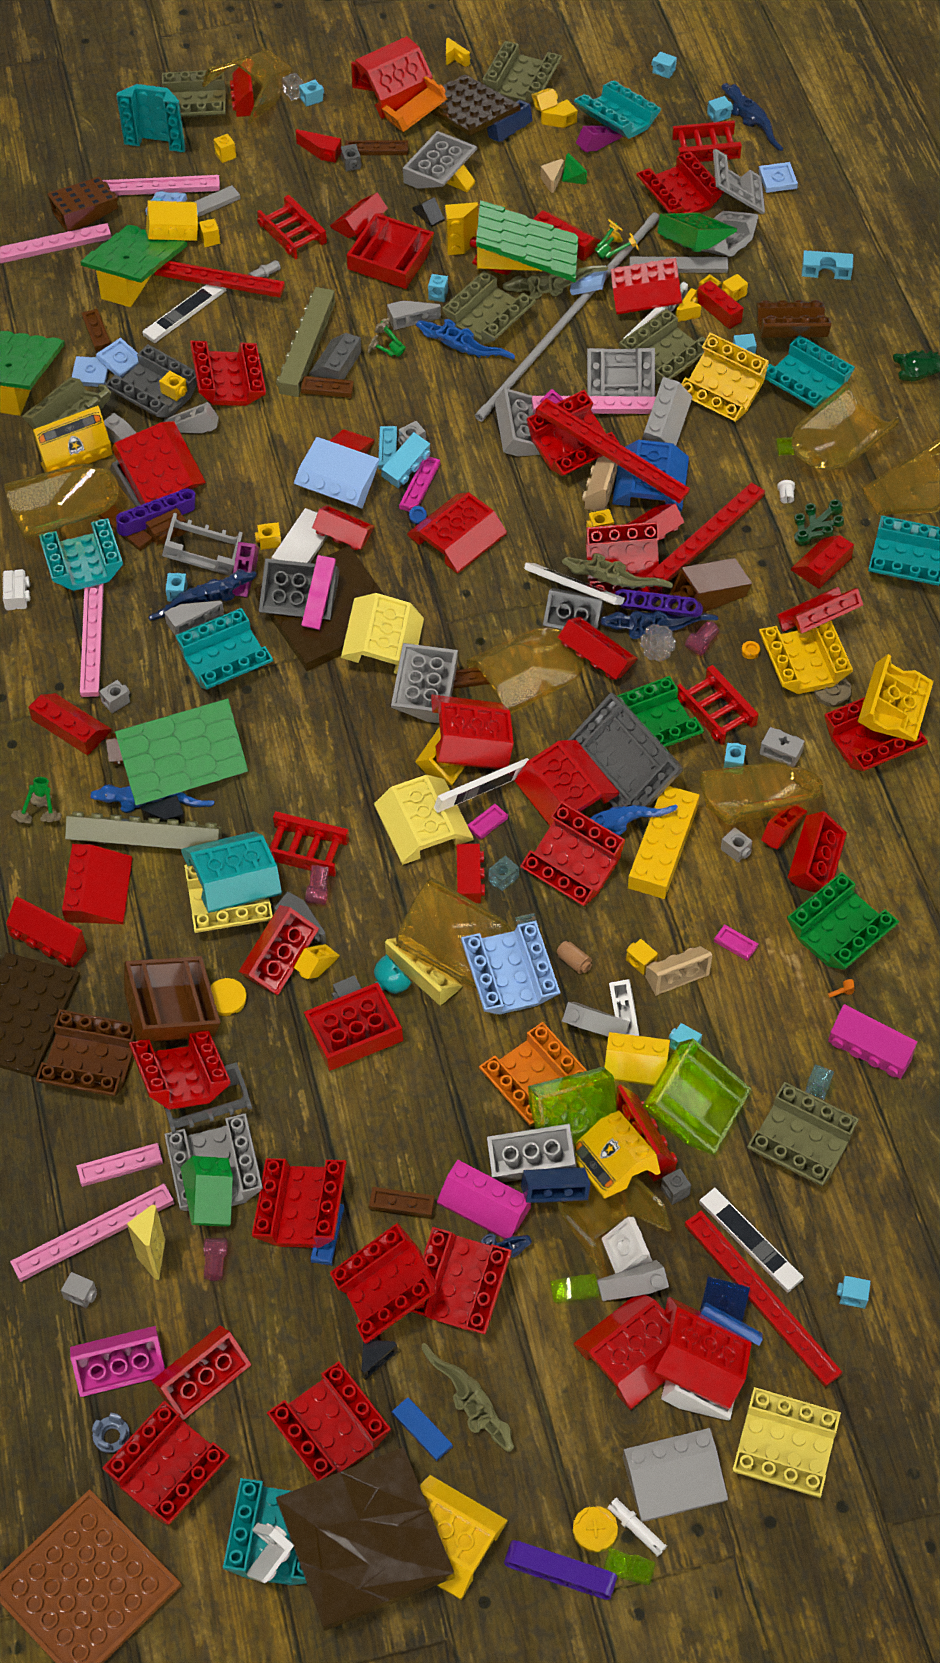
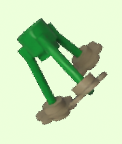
[367,316,406,357]
[11,777,62,824]

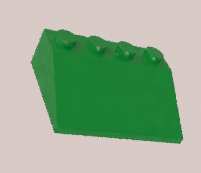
[657,212,737,252]

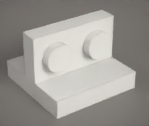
[602,1217,652,1274]

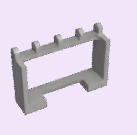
[162,513,242,576]

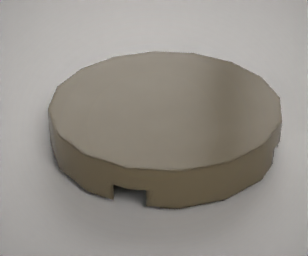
[814,678,851,707]

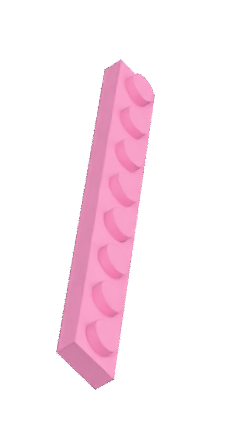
[103,175,220,196]
[0,223,111,263]
[531,396,656,414]
[80,583,104,697]
[10,1184,174,1282]

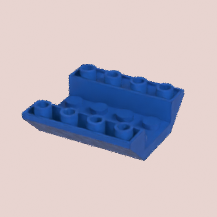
[612,440,689,512]

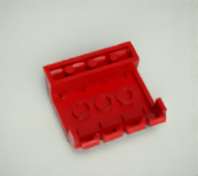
[611,258,682,314]

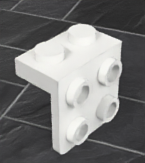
[246,1523,294,1583]

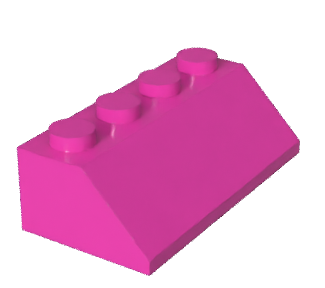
[828,1004,917,1079]
[437,1160,531,1239]
[70,1326,165,1397]

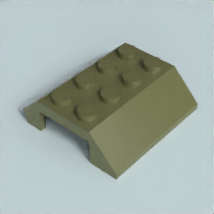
[22,377,111,429]

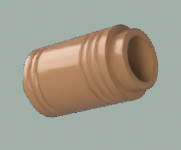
[556,941,592,974]

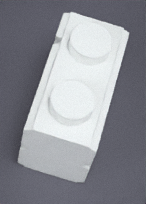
[3,569,30,610]

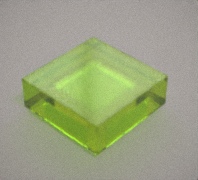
[776,437,796,455]

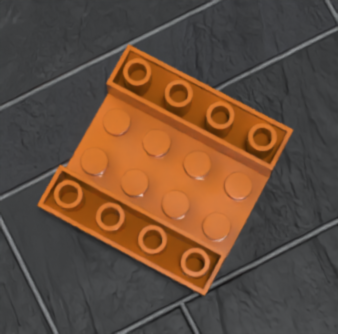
[479,1022,594,1127]

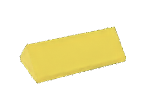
[385,937,462,1006]
[127,1205,165,1280]

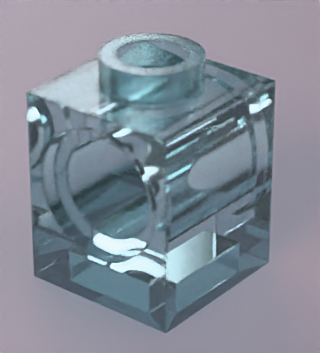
[489,856,519,891]
[805,1064,834,1099]

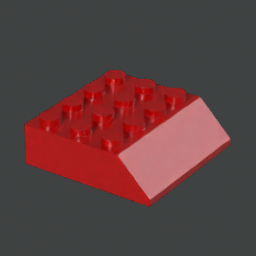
[347,213,434,289]
[112,421,206,505]

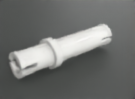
[607,1498,667,1557]

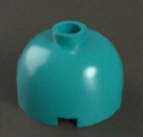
[374,954,412,994]

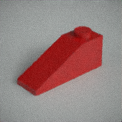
[295,129,342,163]
[761,802,808,849]

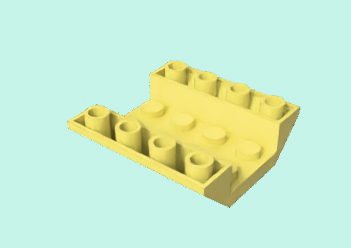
[341,593,424,674]
[374,775,474,865]
[184,865,273,933]
[732,1387,841,1498]

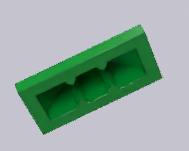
[562,153,587,184]

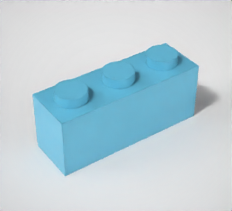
[381,432,431,488]

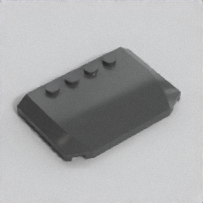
[568,693,683,807]

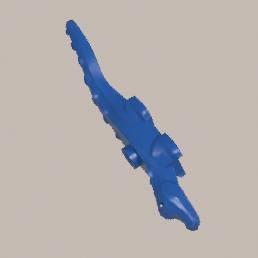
[416,319,515,359]
[91,784,214,813]
[590,804,678,836]

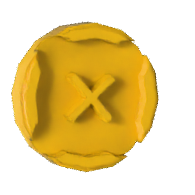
[210,978,247,1016]
[573,1506,618,1553]

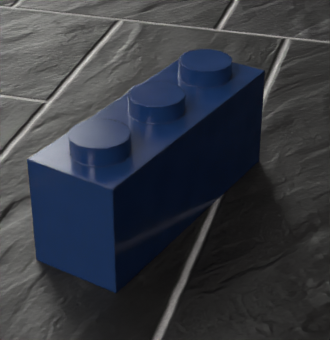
[487,100,533,142]
[521,1167,591,1203]

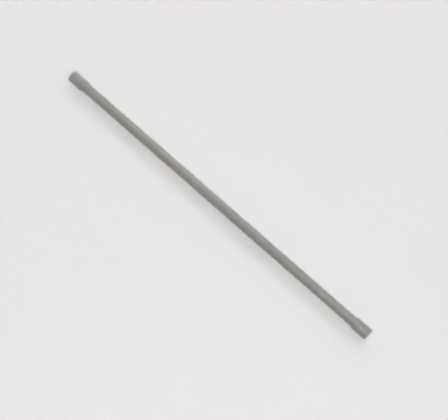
[475,212,659,422]

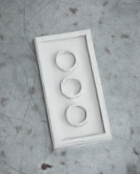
[271,508,328,563]

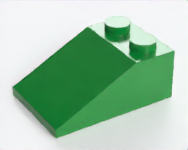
[180,1156,233,1226]

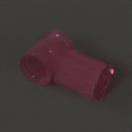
[685,621,719,656]
[305,865,329,905]
[204,1238,227,1281]

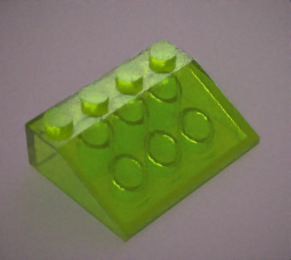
[528,1067,616,1143]

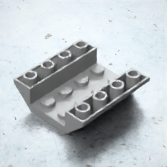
[165,1113,263,1211]

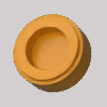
[741,641,760,659]

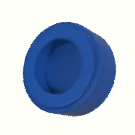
[409,506,427,525]

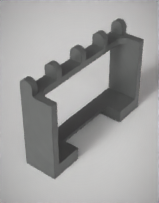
[163,1062,252,1133]

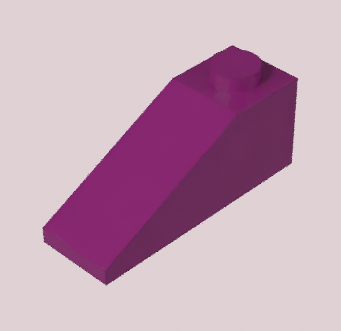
[576,126,623,152]
[232,542,259,597]

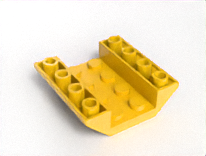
[682,333,769,422]
[759,621,853,694]
[419,1475,508,1600]

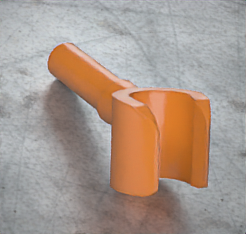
[828,979,855,998]

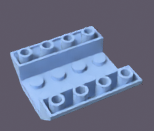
[461,921,560,1015]

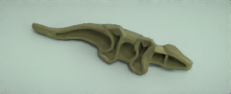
[503,266,608,299]
[562,553,673,589]
[422,1343,514,1452]

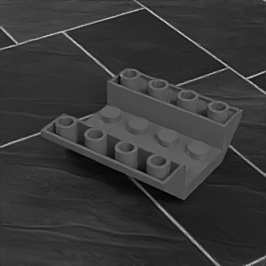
[104,344,197,418]

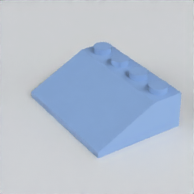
[294,437,380,509]

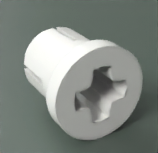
[777,480,795,503]

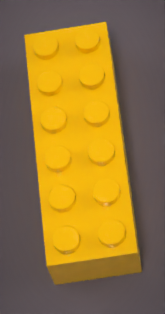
[628,786,700,899]

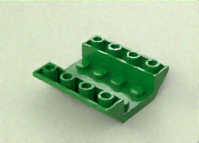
[617,676,704,748]
[787,872,900,970]

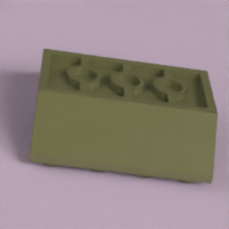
[482,41,562,103]
[162,69,226,118]
[442,271,536,345]
[619,309,706,384]
[747,1082,859,1187]

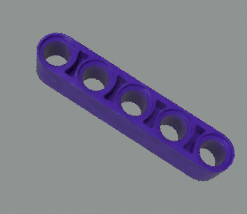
[116,489,195,536]
[615,589,703,618]
[504,1540,617,1600]

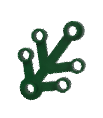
[794,499,844,546]

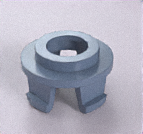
[92,1413,130,1453]

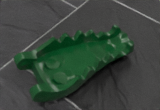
[893,350,940,381]

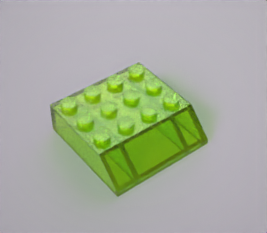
[642,1038,751,1155]

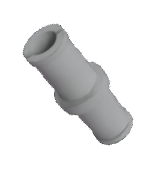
[248,260,280,278]

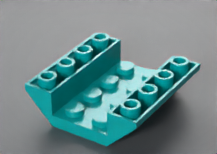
[574,81,661,139]
[116,84,185,152]
[765,335,855,410]
[868,515,940,586]
[39,518,123,591]
[175,608,273,690]
[181,831,282,913]
[223,1478,306,1585]

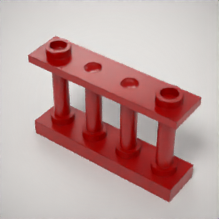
[672,120,742,162]
[257,195,327,259]
[776,587,863,633]
[677,665,759,745]
[269,811,349,877]

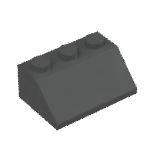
[309,333,362,380]
[543,588,605,629]

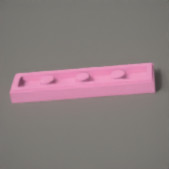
[77,1143,163,1187]

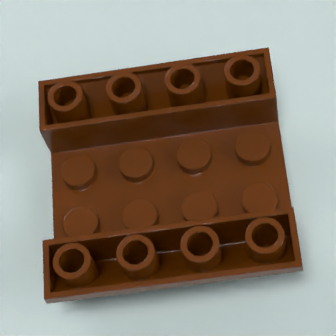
[757,300,832,338]
[36,1009,136,1097]

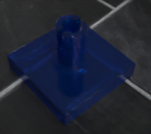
[700,1277,750,1322]

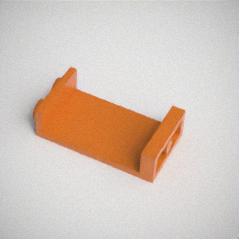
[382,76,447,132]

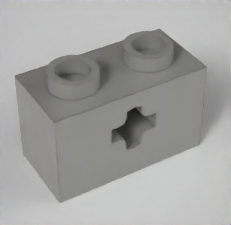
[760,727,805,768]

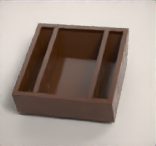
[124,956,221,1041]

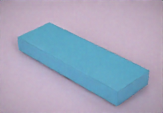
[378,426,397,469]

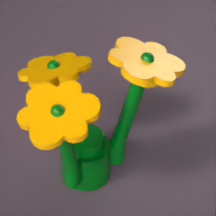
[594,219,639,259]

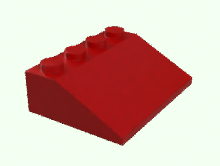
[62,844,133,924]
[304,982,403,1071]
[615,1085,677,1182]

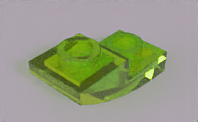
[550,1274,599,1304]
[603,1548,656,1585]

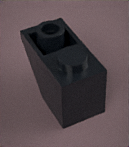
[140,796,185,823]

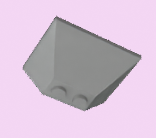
[713,149,765,214]
[680,211,758,257]
[587,348,655,397]

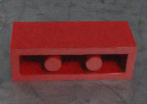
[697,280,743,330]
[457,844,485,904]

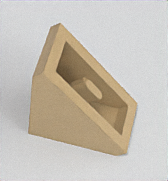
[541,159,564,193]

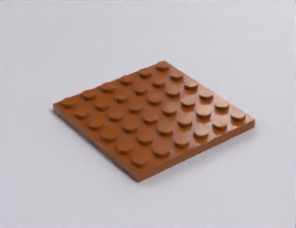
[0,1489,182,1663]

